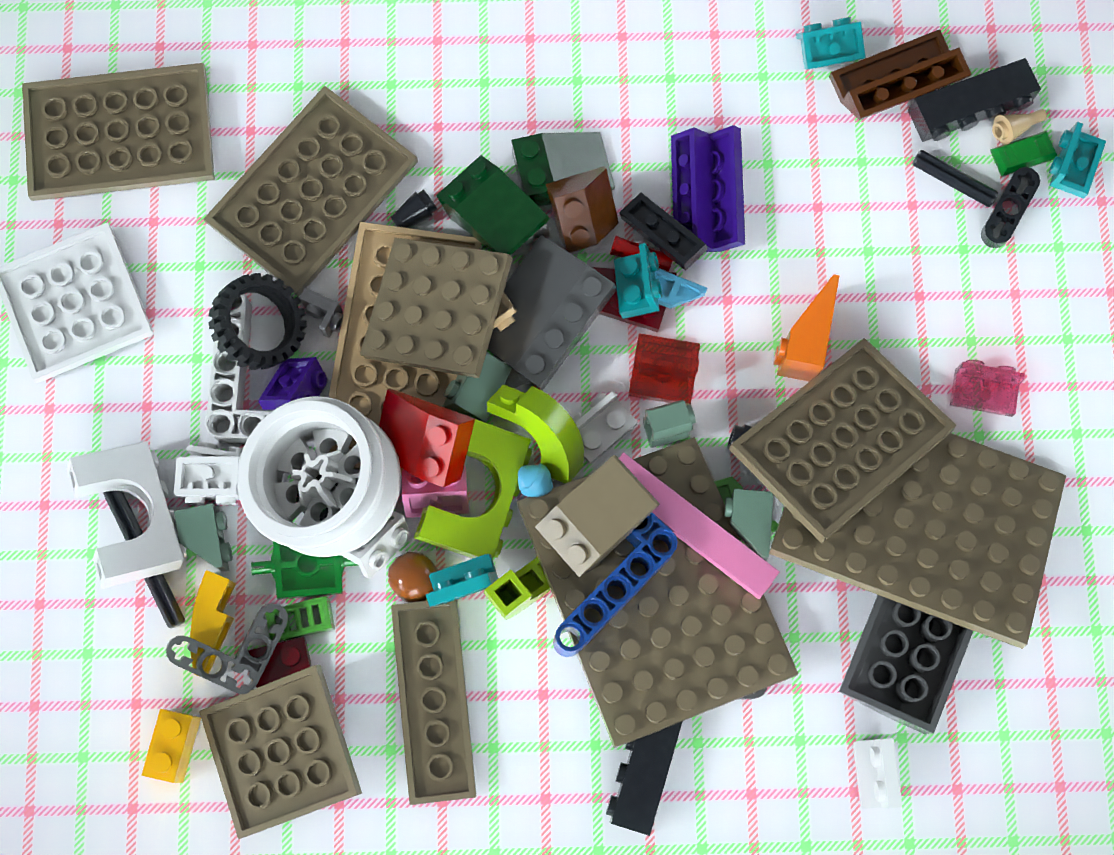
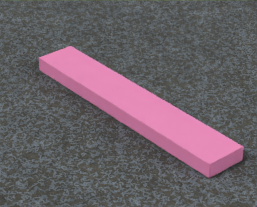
[619,452,780,599]

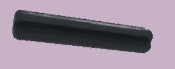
[912,150,999,207]

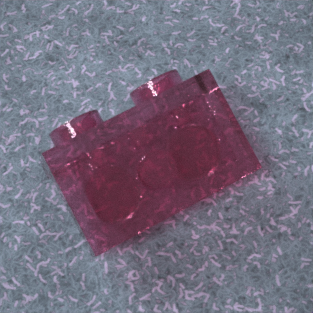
[950,360,1025,417]

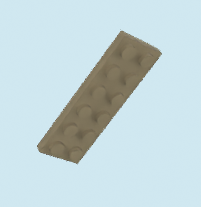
[391,599,477,805]

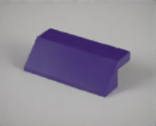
[671,125,745,252]

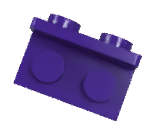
[258,357,328,410]

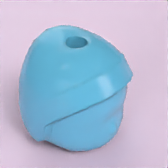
[518,463,553,497]

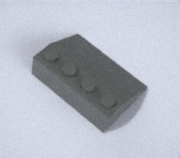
[487,235,617,390]
[838,595,973,735]

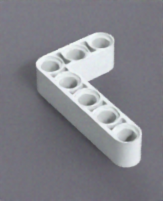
[206,294,272,445]

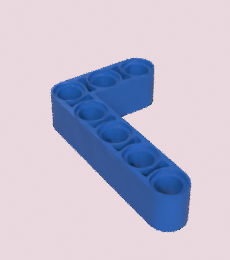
[553,513,678,657]

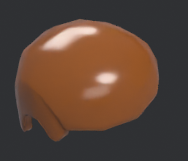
[387,552,438,603]

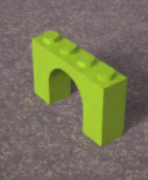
[414,419,532,560]

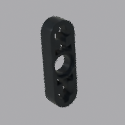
[981,167,1040,248]

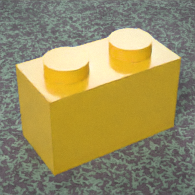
[141,709,201,783]

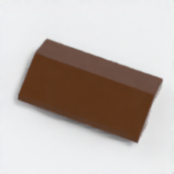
[829,29,972,120]

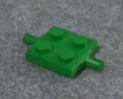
[251,541,359,600]

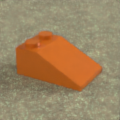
[773,274,840,382]

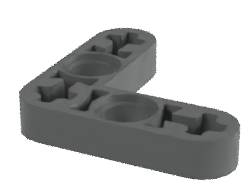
[165,603,288,694]

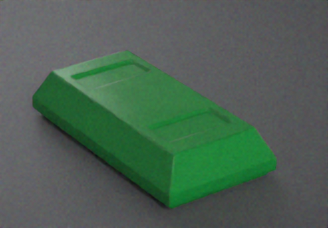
[990,131,1058,177]

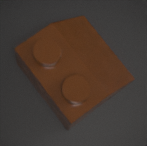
[546,166,619,253]

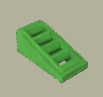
[265,596,335,642]

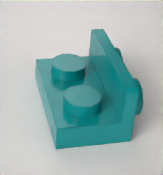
[796,17,866,70]
[614,243,662,319]
[426,554,499,607]

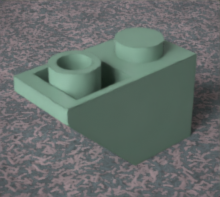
[174,503,233,572]

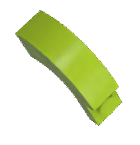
[487,384,584,484]
[484,557,551,620]

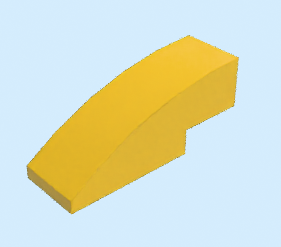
[190,570,236,677]

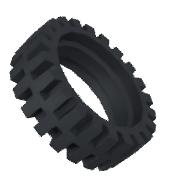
[208,273,307,370]

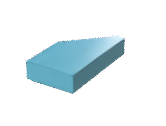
[655,269,708,309]

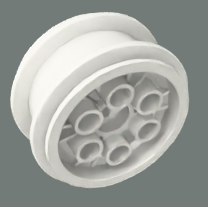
[237,396,401,557]

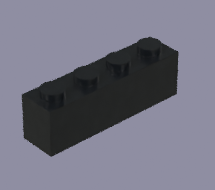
[908,58,1041,142]
[606,721,683,836]

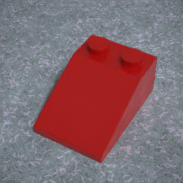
[379,388,475,487]

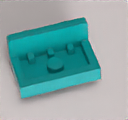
[1049,122,1106,199]

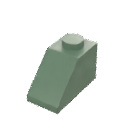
[724,489,773,561]

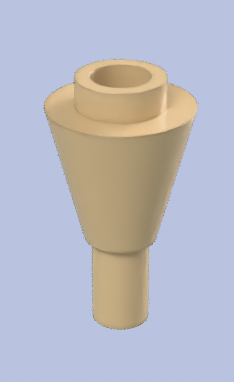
[992,109,1047,145]

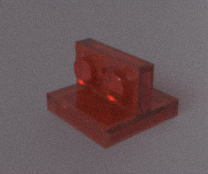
[628,333,700,406]

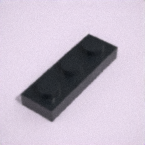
[619,192,707,271]

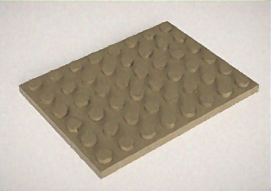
[769,433,1066,649]
[517,437,799,748]

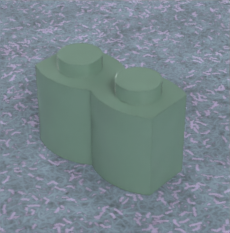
[643,400,696,448]

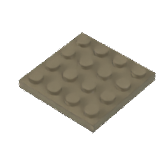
[360,237,513,378]
[199,664,362,840]

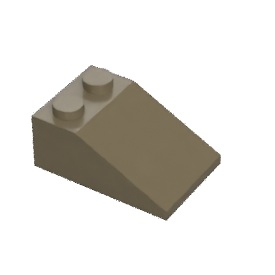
[535,455,660,577]

